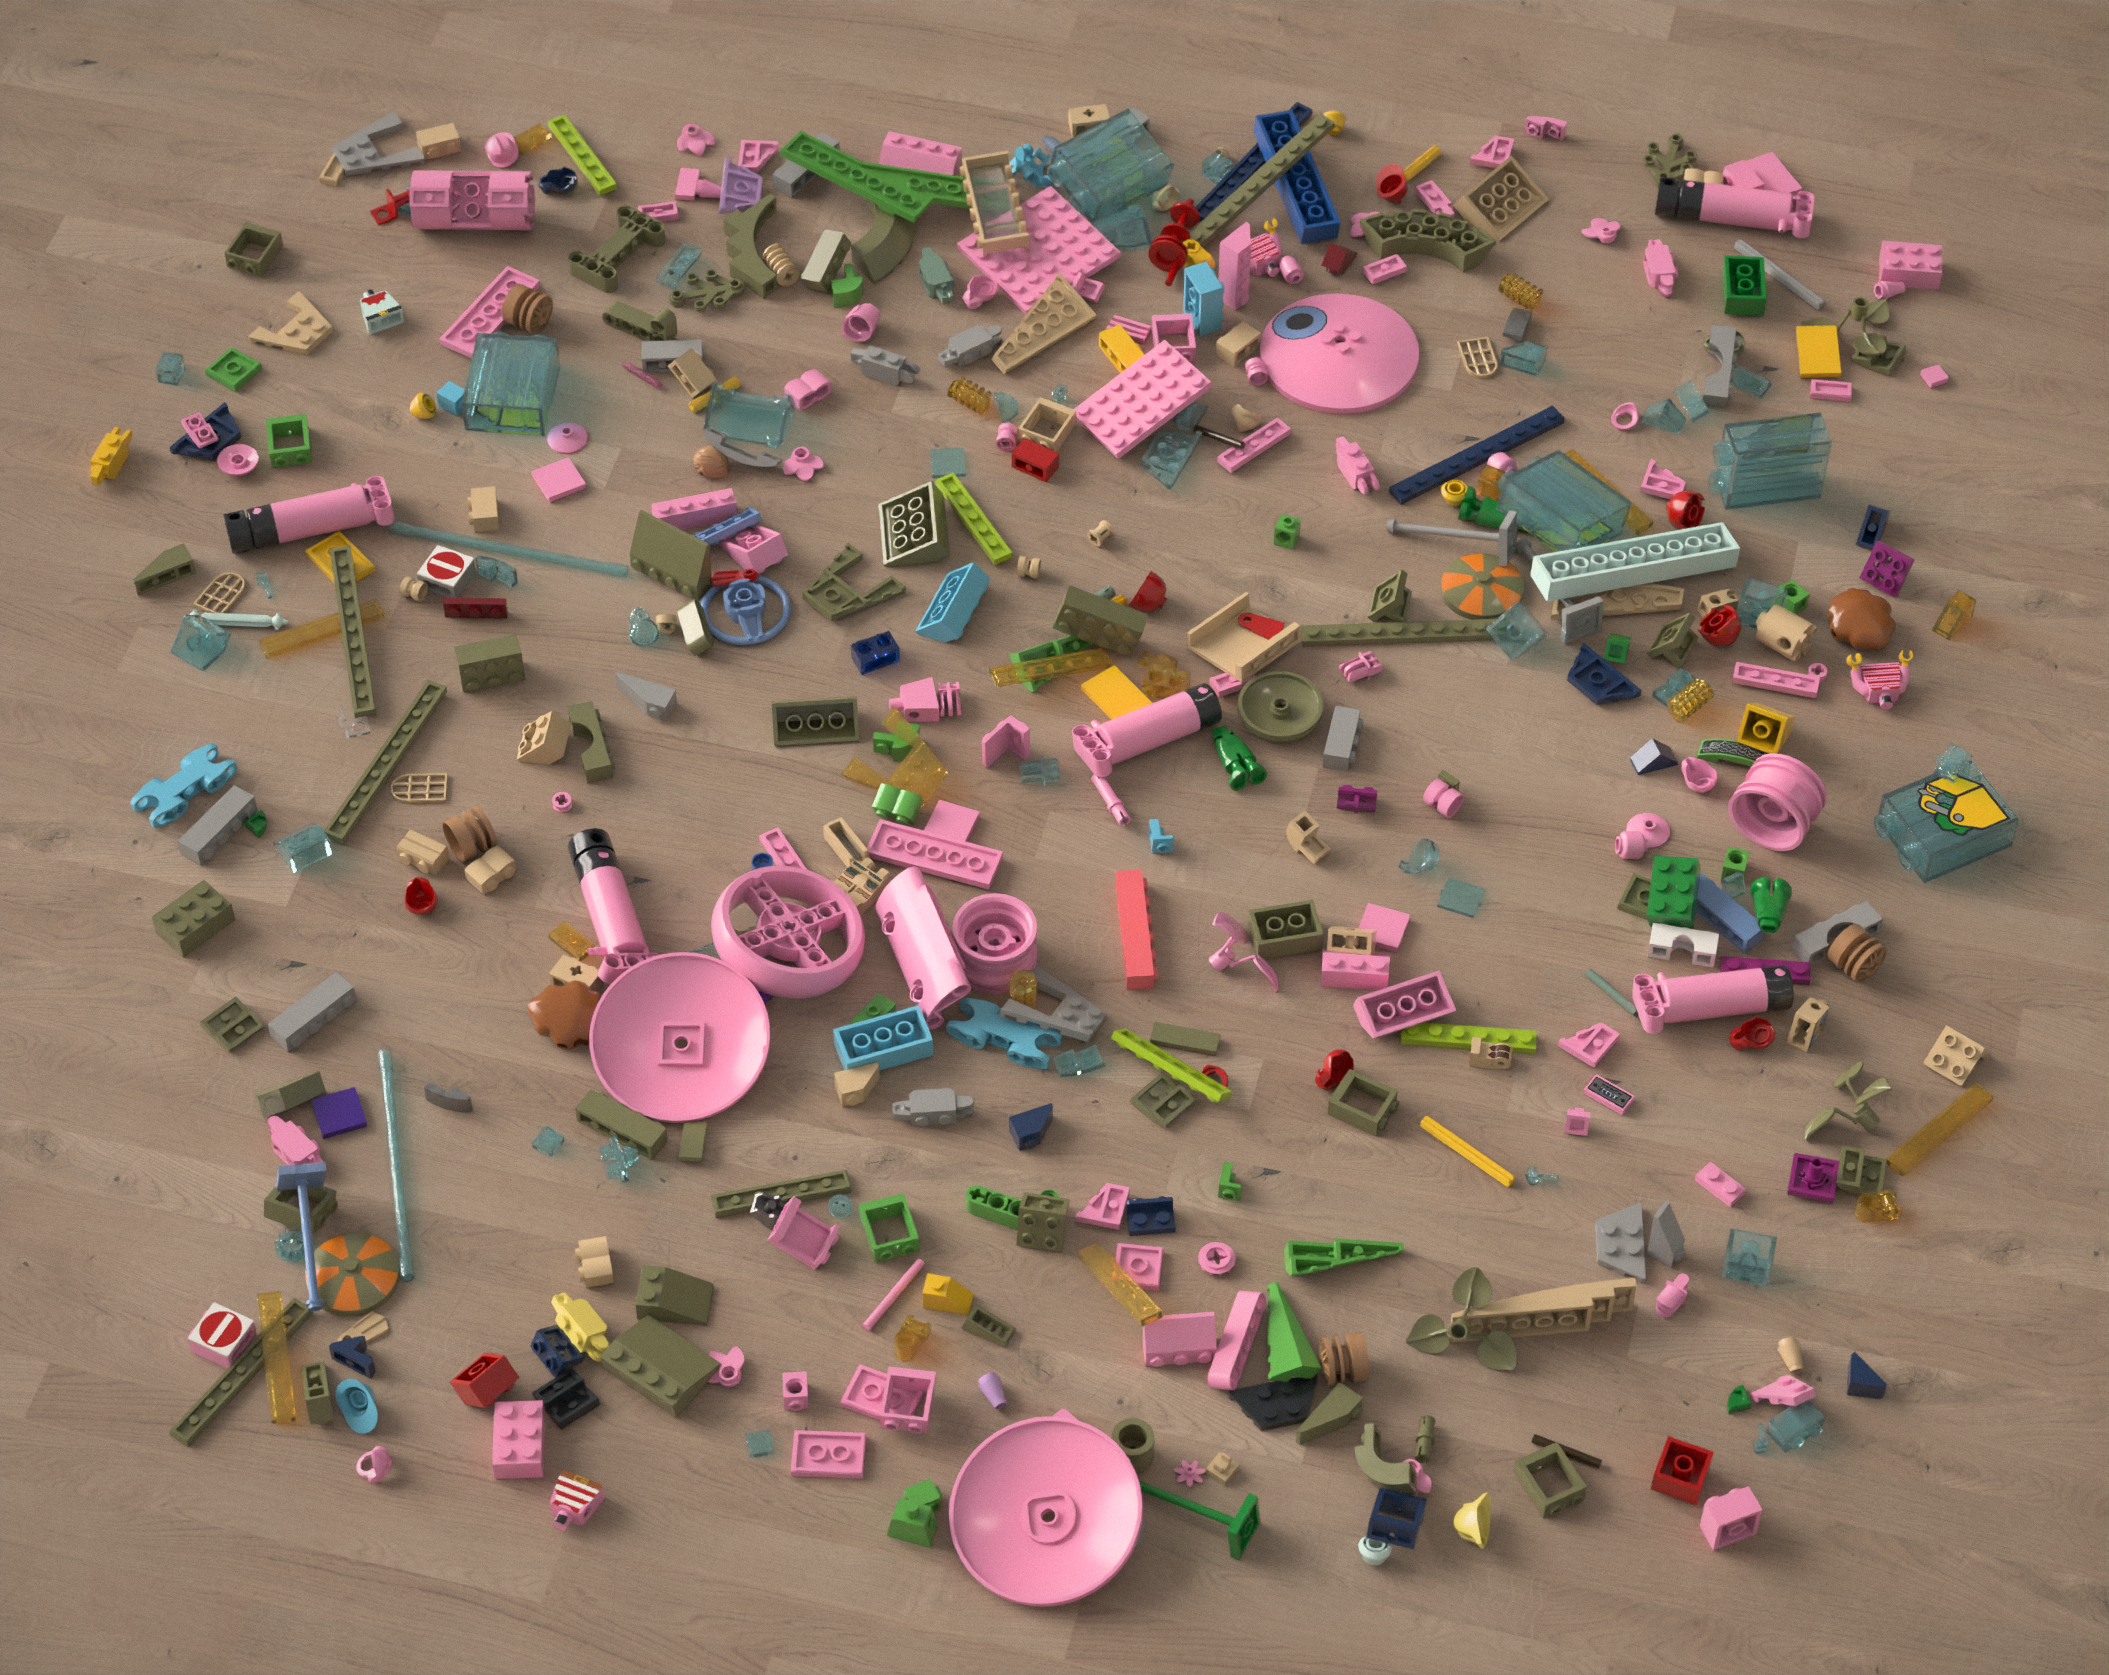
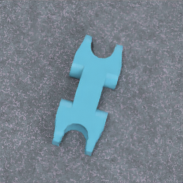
[130,743,238,828]
[946,998,1063,1069]

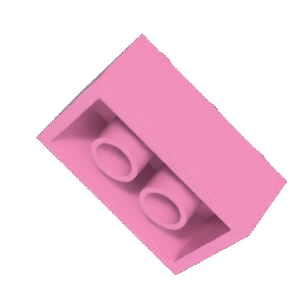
[1879,241,1942,290]
[492,1400,545,1479]

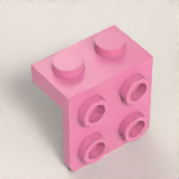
[982,715,1030,768]

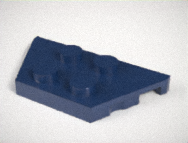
[170,402,241,460]
[1567,643,1642,705]

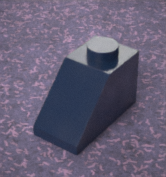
[1856,505,1891,549]
[1009,1103,1053,1151]

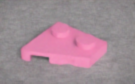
[1470,136,1514,168]
[738,140,779,173]
[1640,459,1686,499]
[1558,1023,1620,1068]
[1076,1183,1130,1230]
[1751,1375,1816,1406]

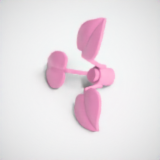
[1209,911,1279,992]

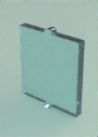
[930,447,966,478]
[1437,878,1485,918]

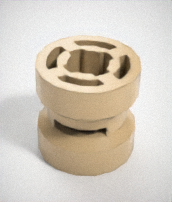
[1017,556,1041,579]
[399,576,428,602]

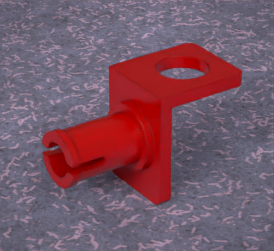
[370,188,410,225]

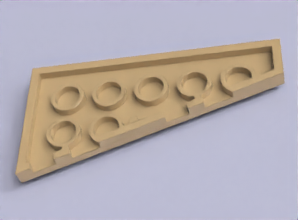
[992,272,1096,374]
[1551,583,1684,620]

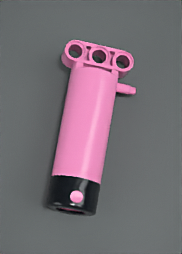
[1072,683,1222,777]
[1632,965,1794,1034]

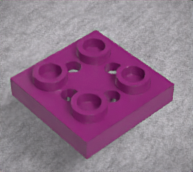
[1859,540,1915,597]
[1787,1153,1840,1204]

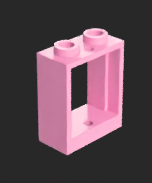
[1152,313,1196,362]
[880,1367,936,1434]

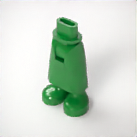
[1458,486,1530,531]
[1212,725,1267,791]
[1750,877,1792,933]

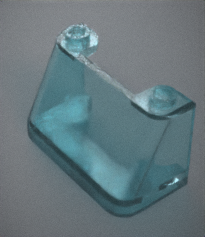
[703,383,796,449]

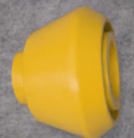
[1324,111,1346,135]
[410,392,436,419]
[1441,480,1468,506]

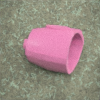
[841,303,880,342]

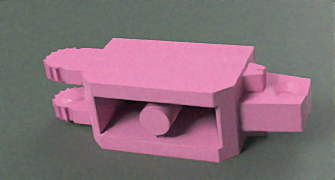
[1643,239,1678,297]
[1336,436,1380,495]
[268,1116,327,1171]

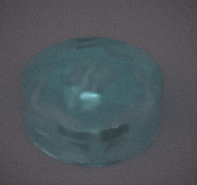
[1052,384,1068,404]

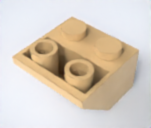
[517,711,571,765]

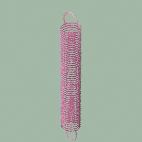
[620,361,666,389]

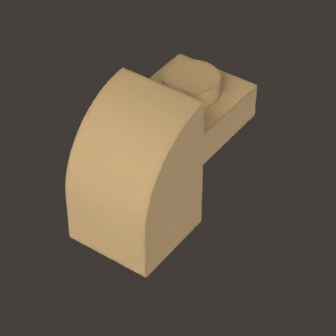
[1286,810,1331,864]

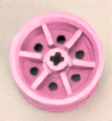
[1728,754,1827,851]
[952,893,1037,994]

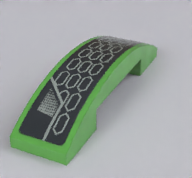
[1697,739,1769,767]

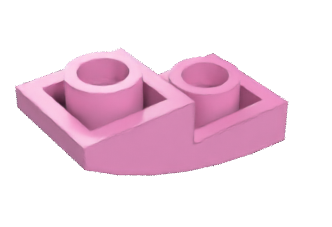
[1524,116,1567,140]
[181,412,218,448]

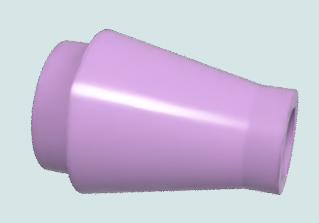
[978,1372,1007,1409]

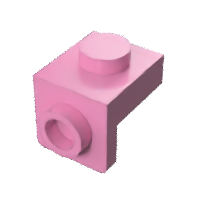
[1072,272,1105,303]

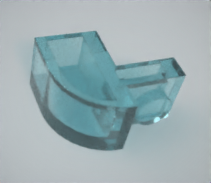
[1933,743,1973,783]

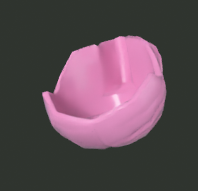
[963,275,998,310]
[1681,757,1718,793]

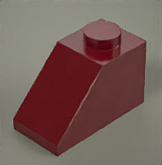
[1321,243,1358,275]

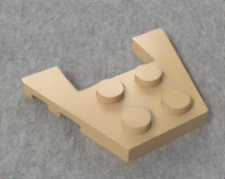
[248,291,333,355]

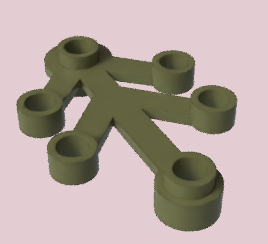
[1643,134,1697,188]
[669,269,745,313]

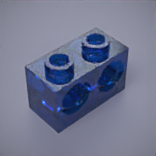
[851,631,900,675]

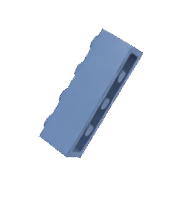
[1696,874,1765,954]

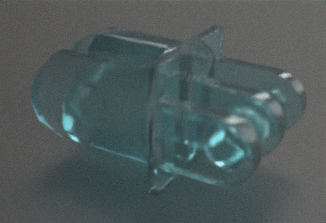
[1019,755,1061,786]

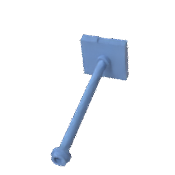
[276,1162,326,1311]

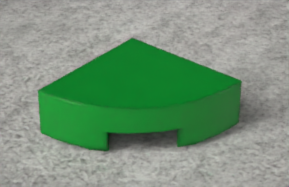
[244,810,267,838]
[1727,1385,1752,1414]

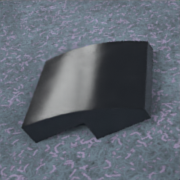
[532,1368,600,1430]

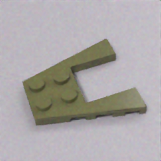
[802,543,906,621]

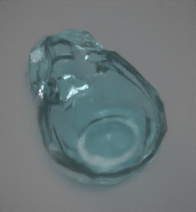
[628,607,660,647]

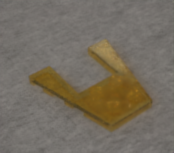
[841,707,948,806]

